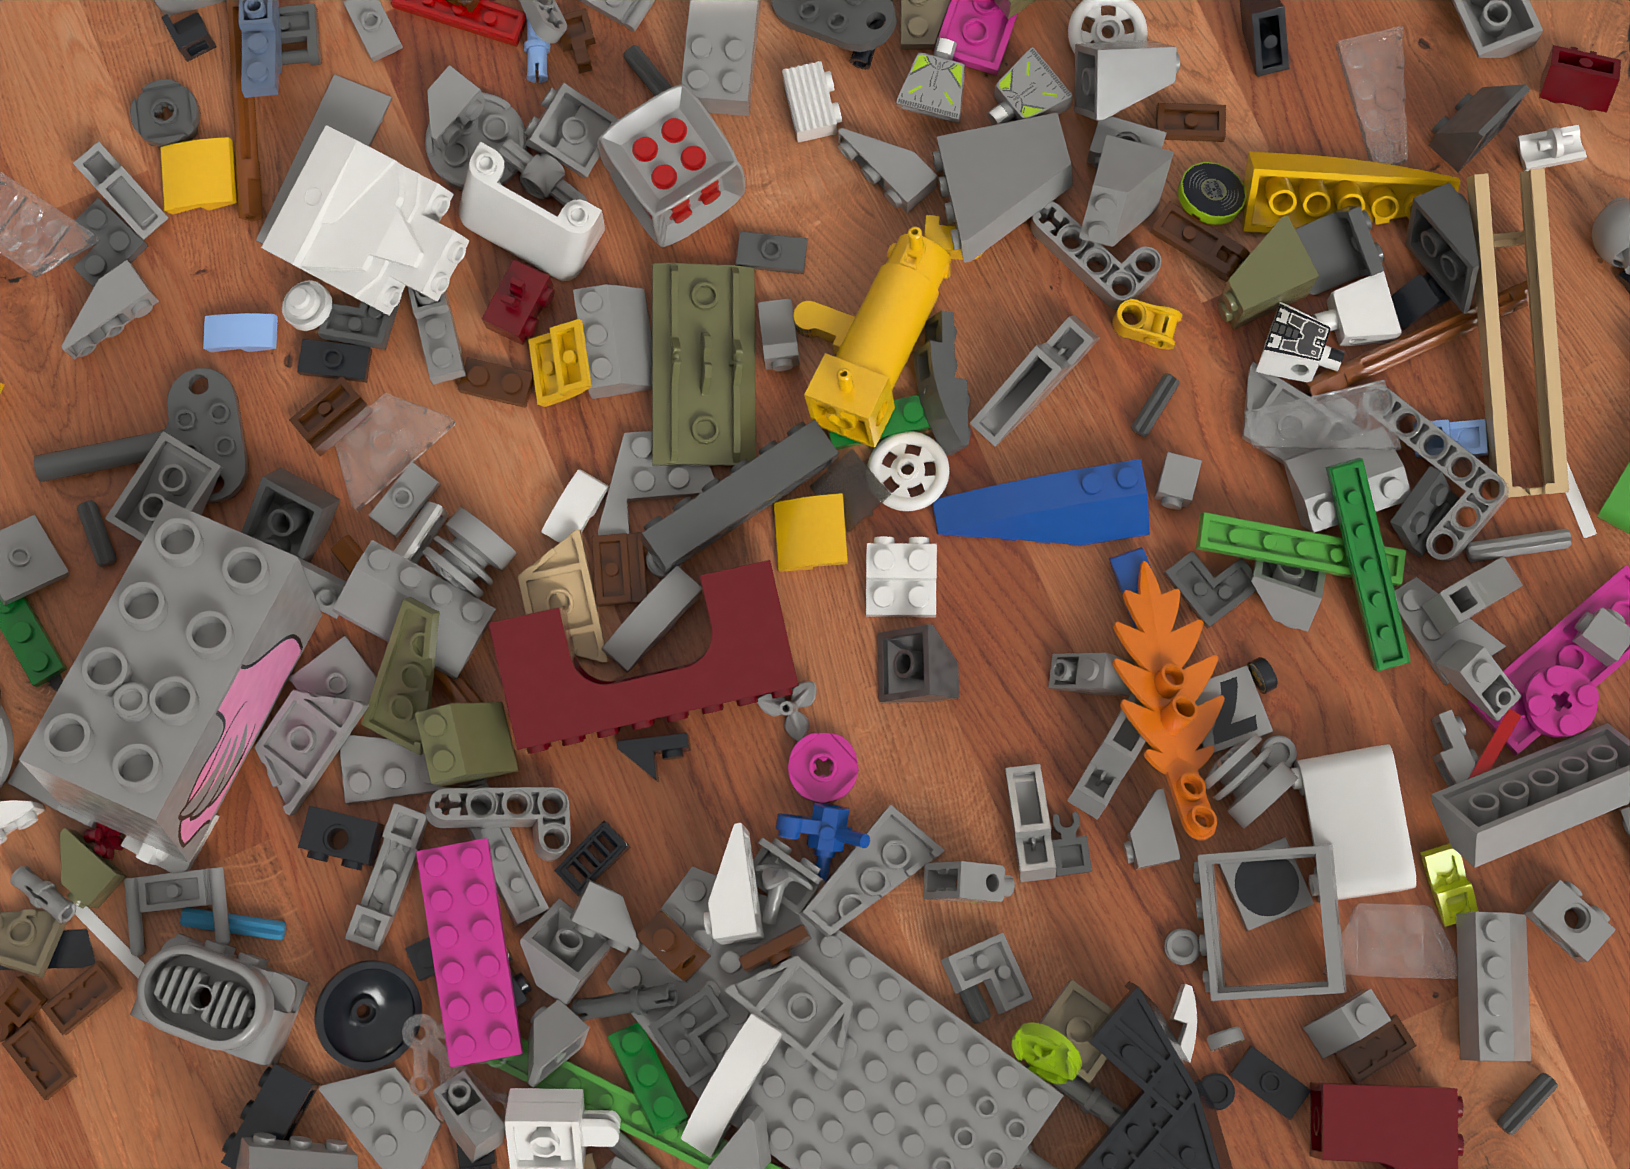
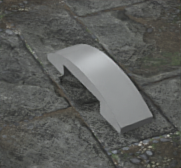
[345,803,428,951]

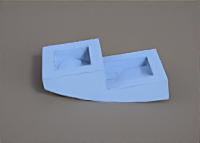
[203,313,278,353]
[1413,419,1488,458]

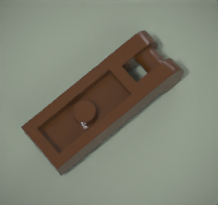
[1150,201,1250,282]

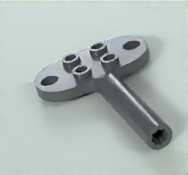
[772,0,897,52]
[34,368,249,503]

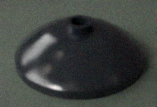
[314,960,422,1070]

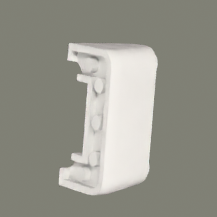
[459,142,605,281]
[1291,744,1416,903]

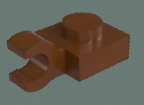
[560,8,596,73]

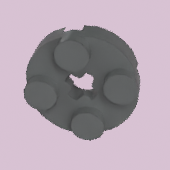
[130,79,201,147]

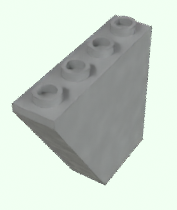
[932,113,1073,263]

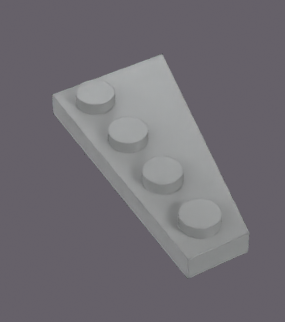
[340,735,487,804]

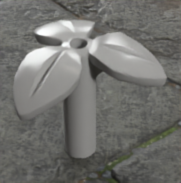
[757,681,817,741]
[755,863,813,925]

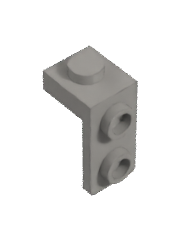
[758,299,800,371]

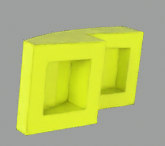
[1420,843,1479,927]

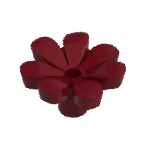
[84,822,124,859]

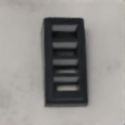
[554,820,631,897]

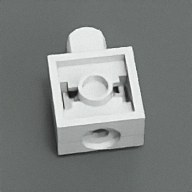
[505,1088,621,1169]

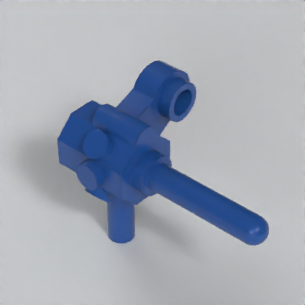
[776,803,870,882]

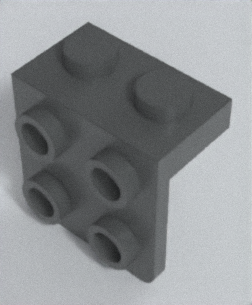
[1295,206,1384,295]

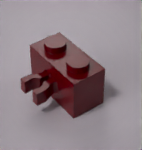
[1539,45,1621,113]
[482,259,555,345]

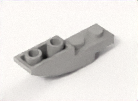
[407,286,466,385]
[1431,710,1479,787]

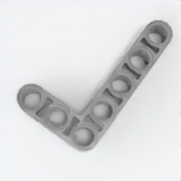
[1363,385,1509,561]

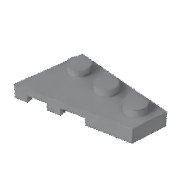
[1394,577,1506,686]

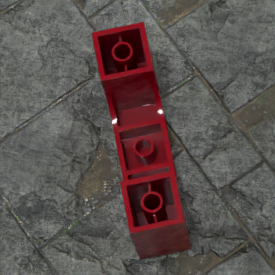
[489,560,799,754]
[1310,1082,1464,1169]

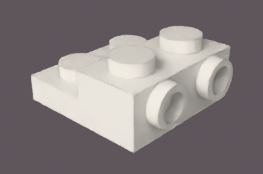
[866,536,937,618]

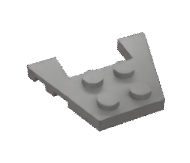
[598,431,715,535]

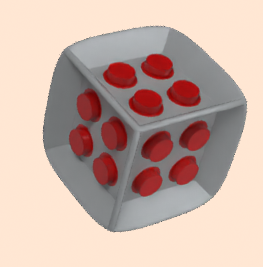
[597,84,746,247]

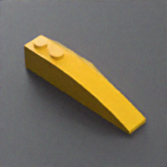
[1243,151,1460,233]

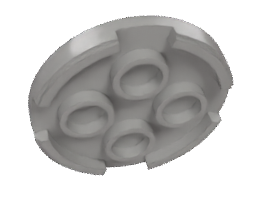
[425,92,527,191]

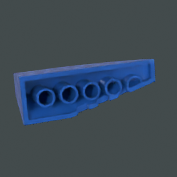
[932,459,1150,546]

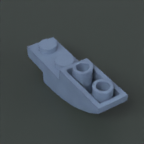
[239,0,282,98]

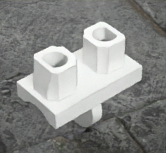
[1516,125,1587,172]

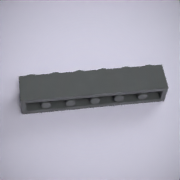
[641,419,839,575]

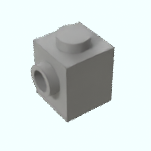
[1154,452,1202,510]
[1572,607,1630,666]

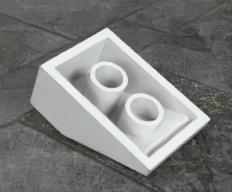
[704,823,764,945]

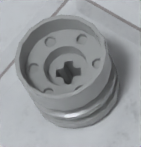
[422,507,517,599]
[1204,733,1298,829]

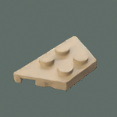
[518,529,609,663]

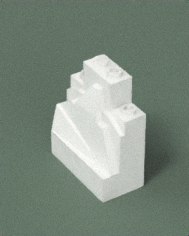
[261,125,469,316]

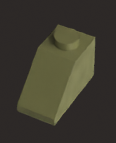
[60,828,127,909]

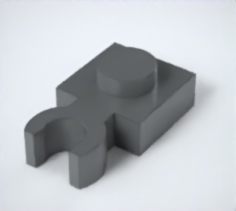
[1052,812,1092,877]

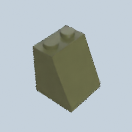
[1217,215,1319,330]
[415,702,519,788]

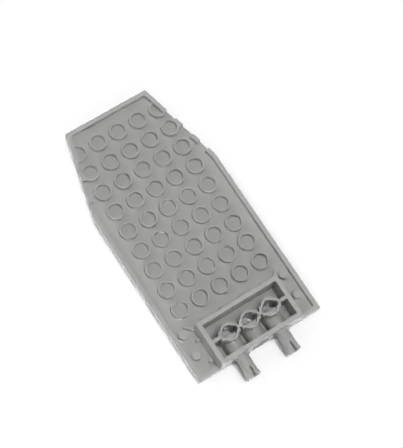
[607,866,1064,1169]

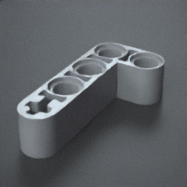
[1030,201,1162,309]
[425,787,571,861]

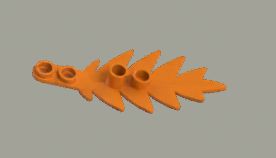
[1112,561,1225,840]

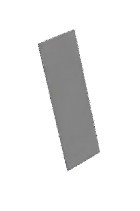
[256,74,392,244]

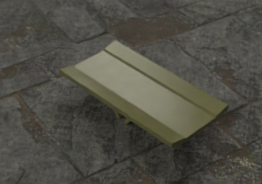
[652,263,756,467]

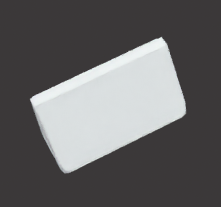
[394,501,448,564]

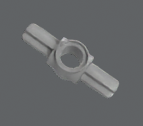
[498,139,587,206]

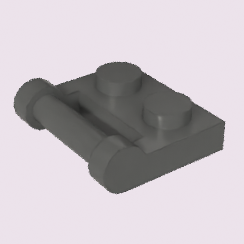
[279,3,322,66]
[1390,466,1460,557]

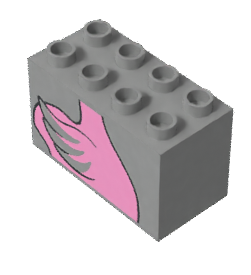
[19,500,322,863]

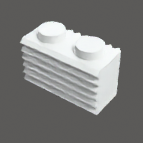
[782,61,842,143]

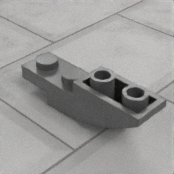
[913,310,971,455]

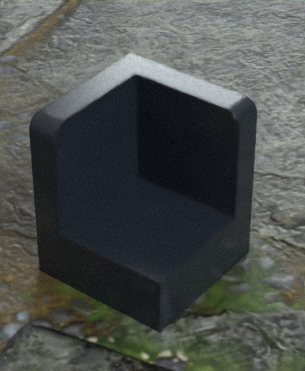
[161,12,217,62]

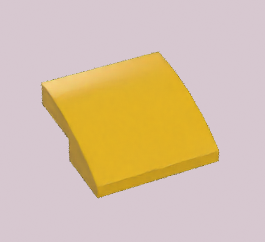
[160,137,237,214]
[528,319,592,407]
[774,493,848,572]

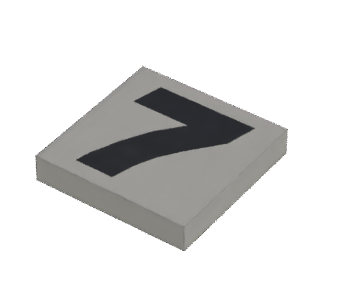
[1195,666,1273,754]

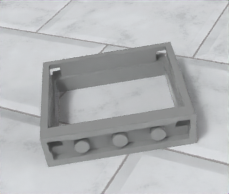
[1193,844,1347,1001]

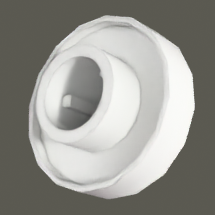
[282,280,332,331]

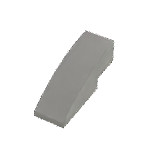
[73,141,169,240]
[602,566,703,673]
[1005,764,1056,883]

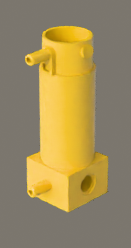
[804,226,952,448]

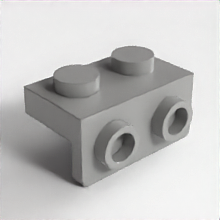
[753,837,826,917]

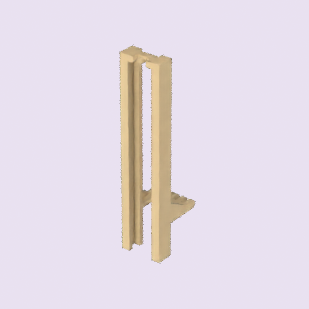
[1467,168,1569,498]

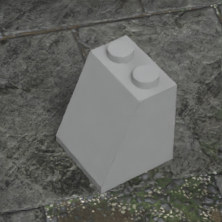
[1074,41,1180,120]
[1079,135,1174,247]

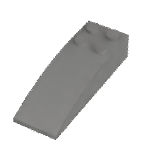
[681,0,761,116]

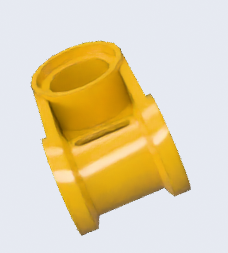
[1112,299,1182,350]

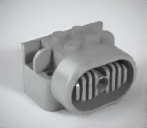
[130,933,309,1065]

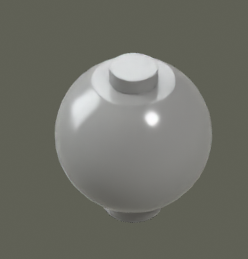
[1592,197,1630,275]

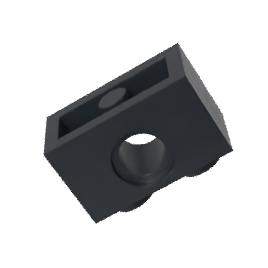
[298,806,385,871]

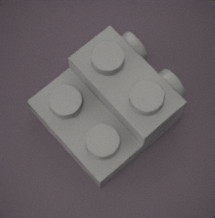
[524,83,619,179]

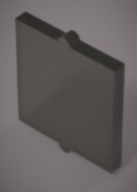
[810,449,891,532]

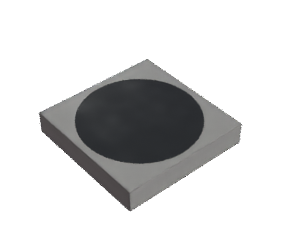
[1218,837,1314,931]

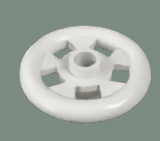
[1068,0,1148,54]
[867,431,949,511]

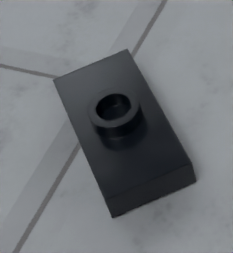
[297,339,372,383]
[1229,1046,1311,1120]

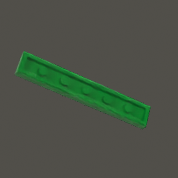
[1325,458,1411,672]

